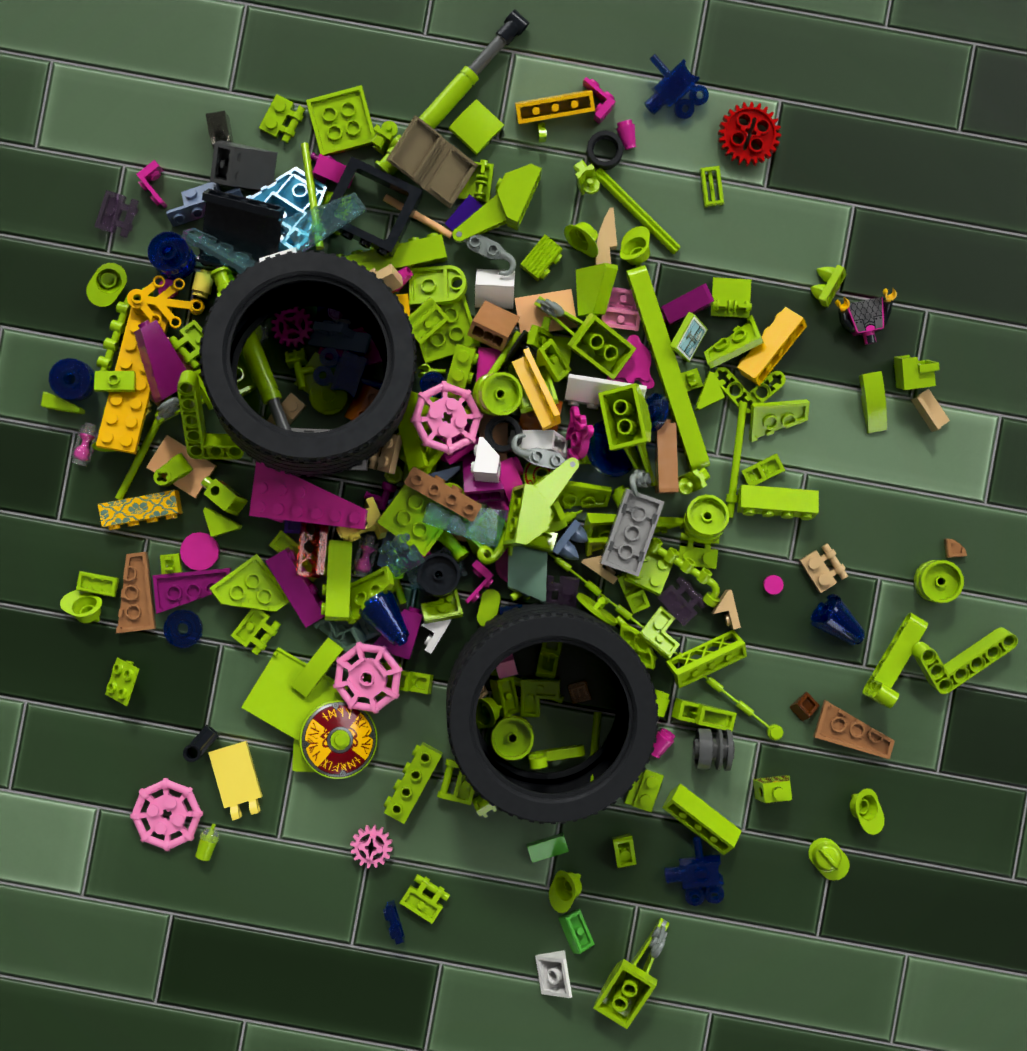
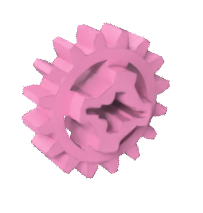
[350,824,393,868]

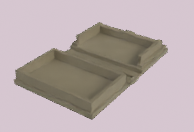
[386,115,478,209]

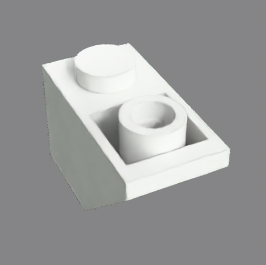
[471,437,501,483]

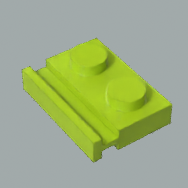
[408,297,450,344]
[624,769,664,812]

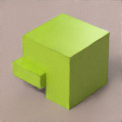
[894,355,940,390]

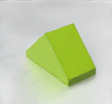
[694,371,725,411]
[203,507,242,537]

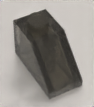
[206,111,234,149]

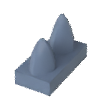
[553,520,588,560]

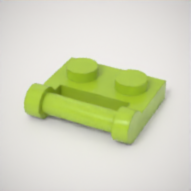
[437,758,474,805]

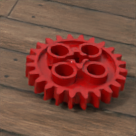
[718,102,781,166]

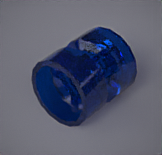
[420,371,445,398]

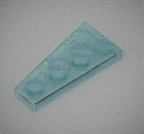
[278,193,367,252]
[422,502,508,548]

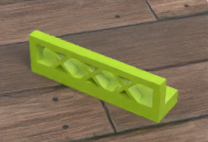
[666,629,747,689]

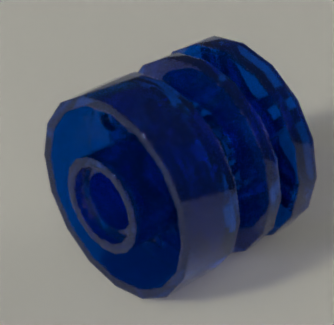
[148,232,196,281]
[49,358,95,401]

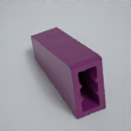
[134,319,187,403]

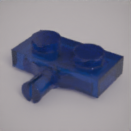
[383,900,405,945]

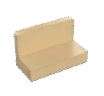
[911,389,950,432]

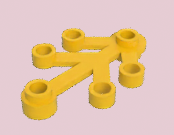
[127,275,205,329]

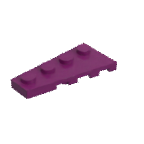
[153,568,232,614]

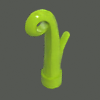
[437,528,469,562]
[477,530,513,564]

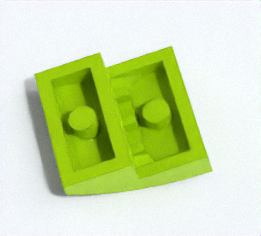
[449,99,505,155]

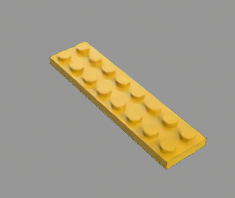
[96,300,172,454]

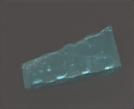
[181,228,258,274]

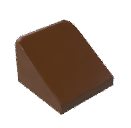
[790,692,820,721]

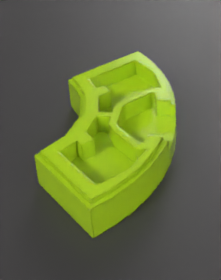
[620,624,656,669]

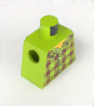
[753,775,792,803]

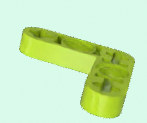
[714,367,786,414]
[529,744,585,769]

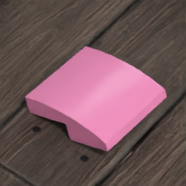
[601,287,641,331]

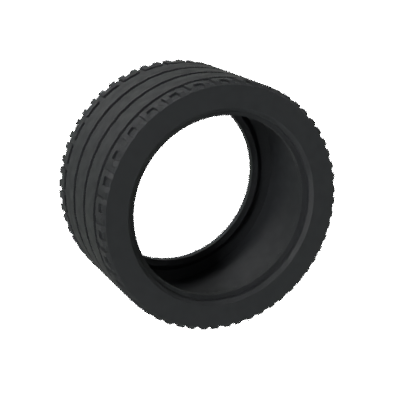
[199,250,417,477]
[446,602,659,824]

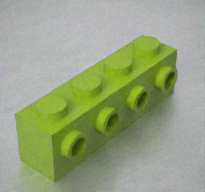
[442,344,479,423]
[737,485,819,520]
[321,540,352,621]
[383,742,443,824]
[662,784,742,855]

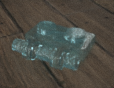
[379,533,425,577]

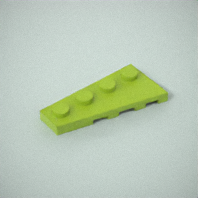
[533,475,612,509]

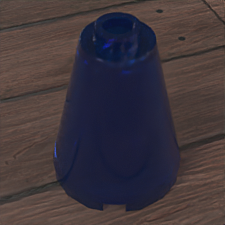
[359,590,409,646]
[811,594,865,645]

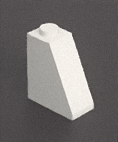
[508,430,568,459]

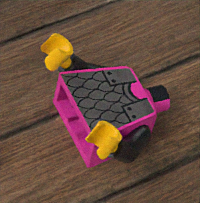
[835,288,897,345]

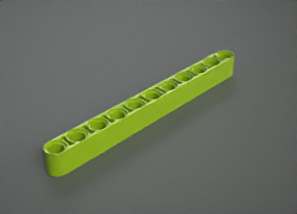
[626,265,710,471]

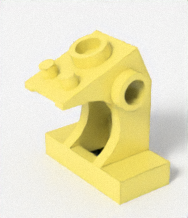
[336,497,388,542]

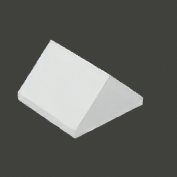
[475,269,515,309]
[535,950,572,998]

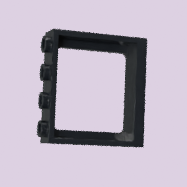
[320,156,423,257]

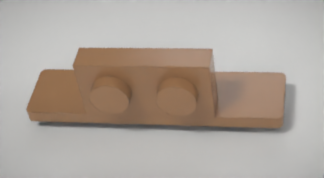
[404,467,482,522]

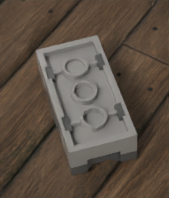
[599,489,664,576]

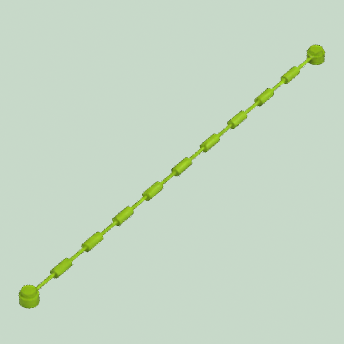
[548,552,783,740]

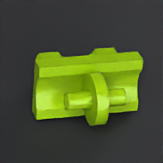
[371,121,398,155]
[573,160,600,195]
[678,468,710,495]

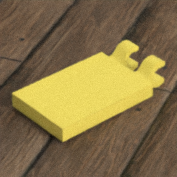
[208,741,263,821]

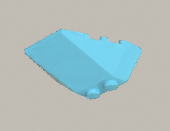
[246,167,327,252]

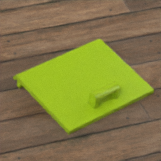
[241,647,348,741]

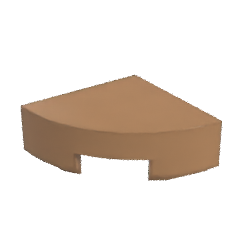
[944,539,967,558]

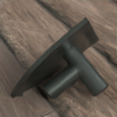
[502,330,537,370]

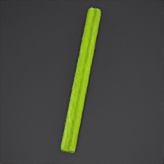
[595,168,681,254]

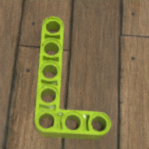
[177,370,244,460]
[862,612,928,708]
[912,627,1018,694]

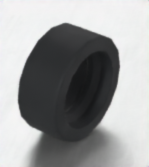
[586,130,624,170]
[484,415,523,453]

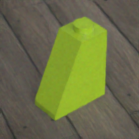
[575,263,618,318]

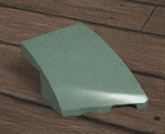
[508,546,548,604]
[313,606,385,652]

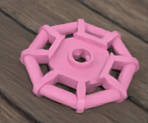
[410,381,483,455]
[333,641,403,714]
[130,778,203,851]

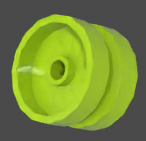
[473,372,523,416]
[683,494,730,544]
[914,560,964,603]
[491,715,534,761]

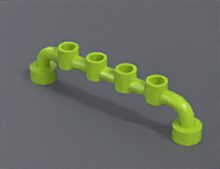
[97,287,153,393]
[648,537,720,607]

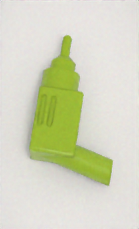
[547,510,583,545]

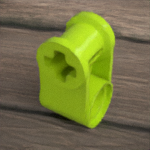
[153,453,193,487]

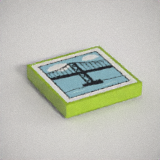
[670,312,708,363]

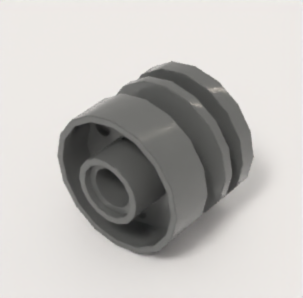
[693,728,735,771]

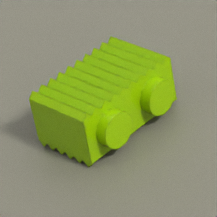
[520,234,563,281]

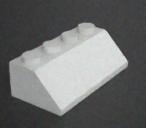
[564,374,647,409]

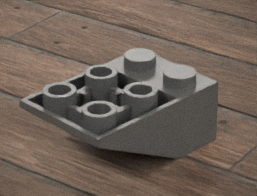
[210,140,278,190]

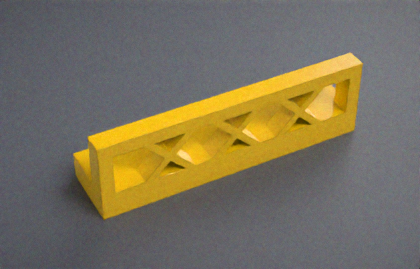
[512,348,561,431]

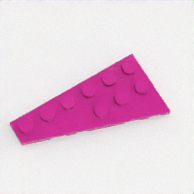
[249,461,368,530]

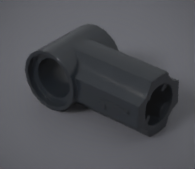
[183,725,220,762]

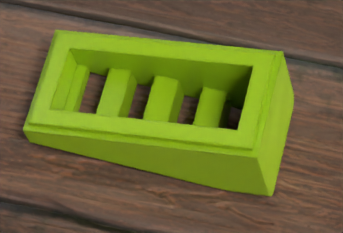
[41,392,85,415]

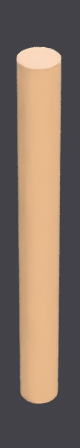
[383,194,453,239]

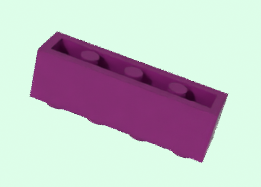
[265,548,326,628]

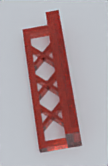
[296,522,329,578]

